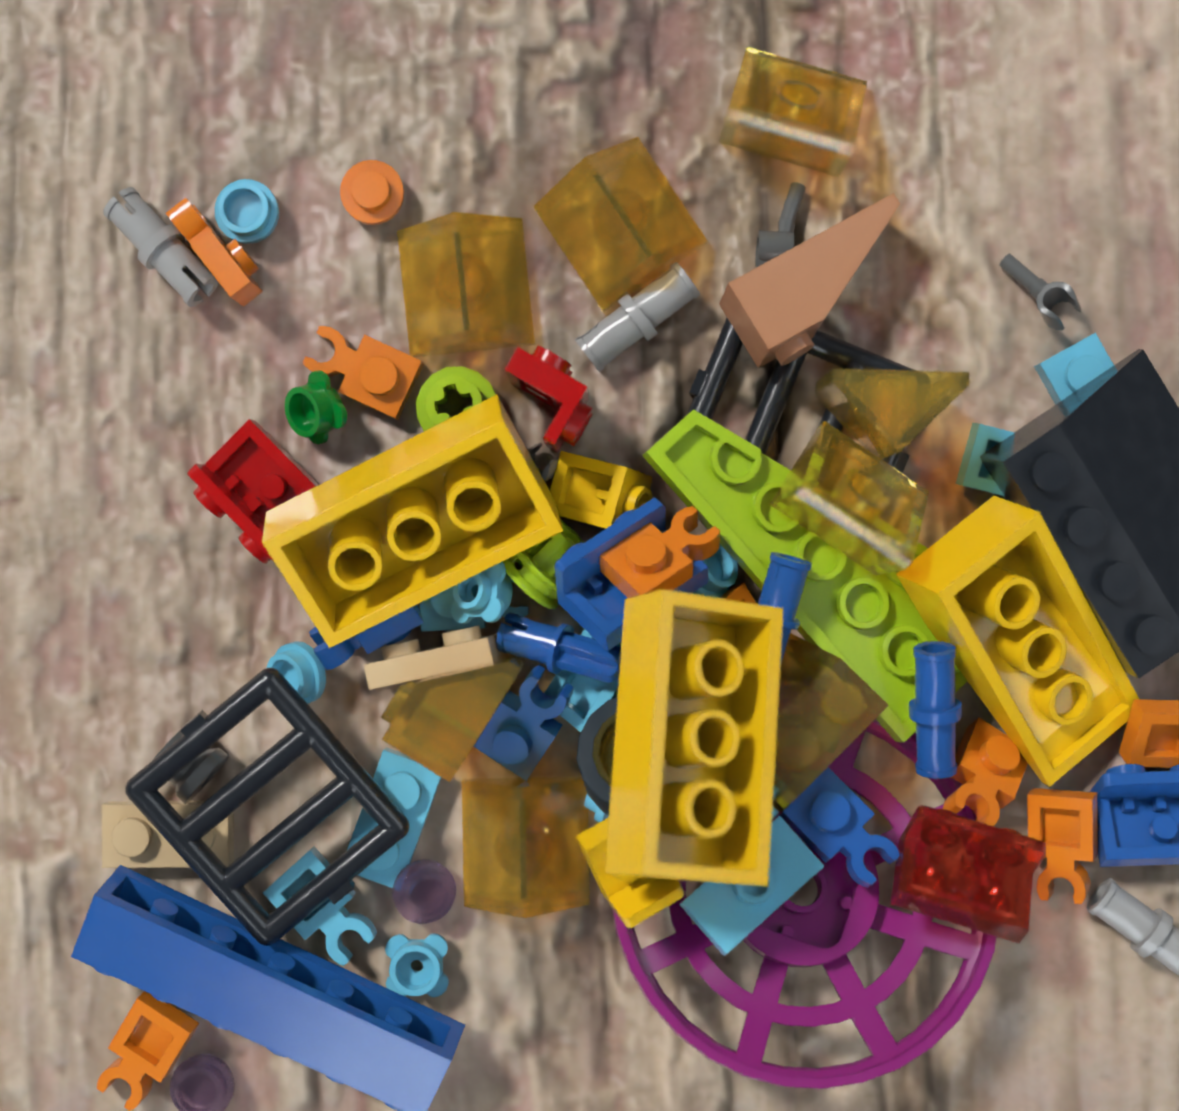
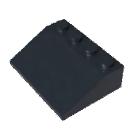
[980,349,1179,679]

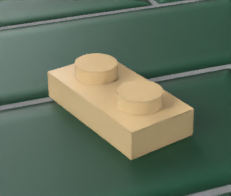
[364,625,505,690]
[102,800,234,868]

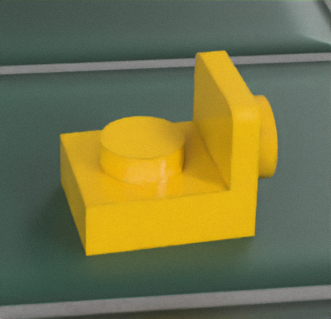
[550,451,652,529]
[575,817,684,928]

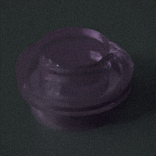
[392,859,456,924]
[170,1054,235,1111]

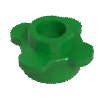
[284,370,347,445]

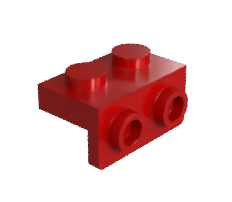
[504,345,593,453]
[187,419,319,564]

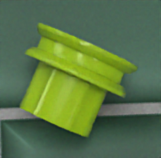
[416,366,496,431]
[503,519,585,610]

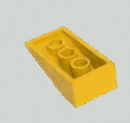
[896,496,1139,787]

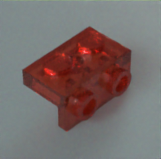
[890,805,1046,944]

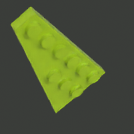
[642,410,967,742]

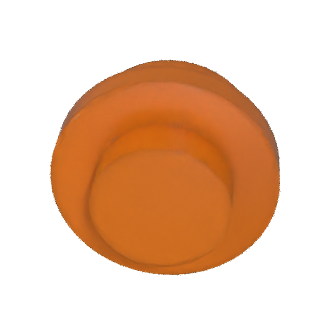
[340,160,404,225]

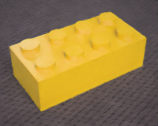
[262,394,564,648]
[605,589,783,886]

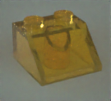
[774,633,889,809]
[381,655,527,783]

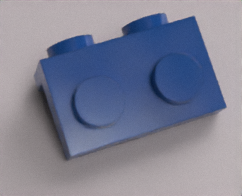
[555,498,708,651]
[1089,764,1179,867]

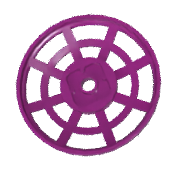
[612,691,1001,1089]

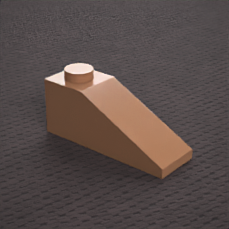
[719,193,900,368]

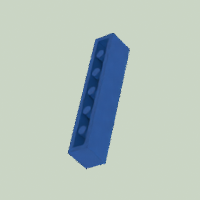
[71,865,465,1111]

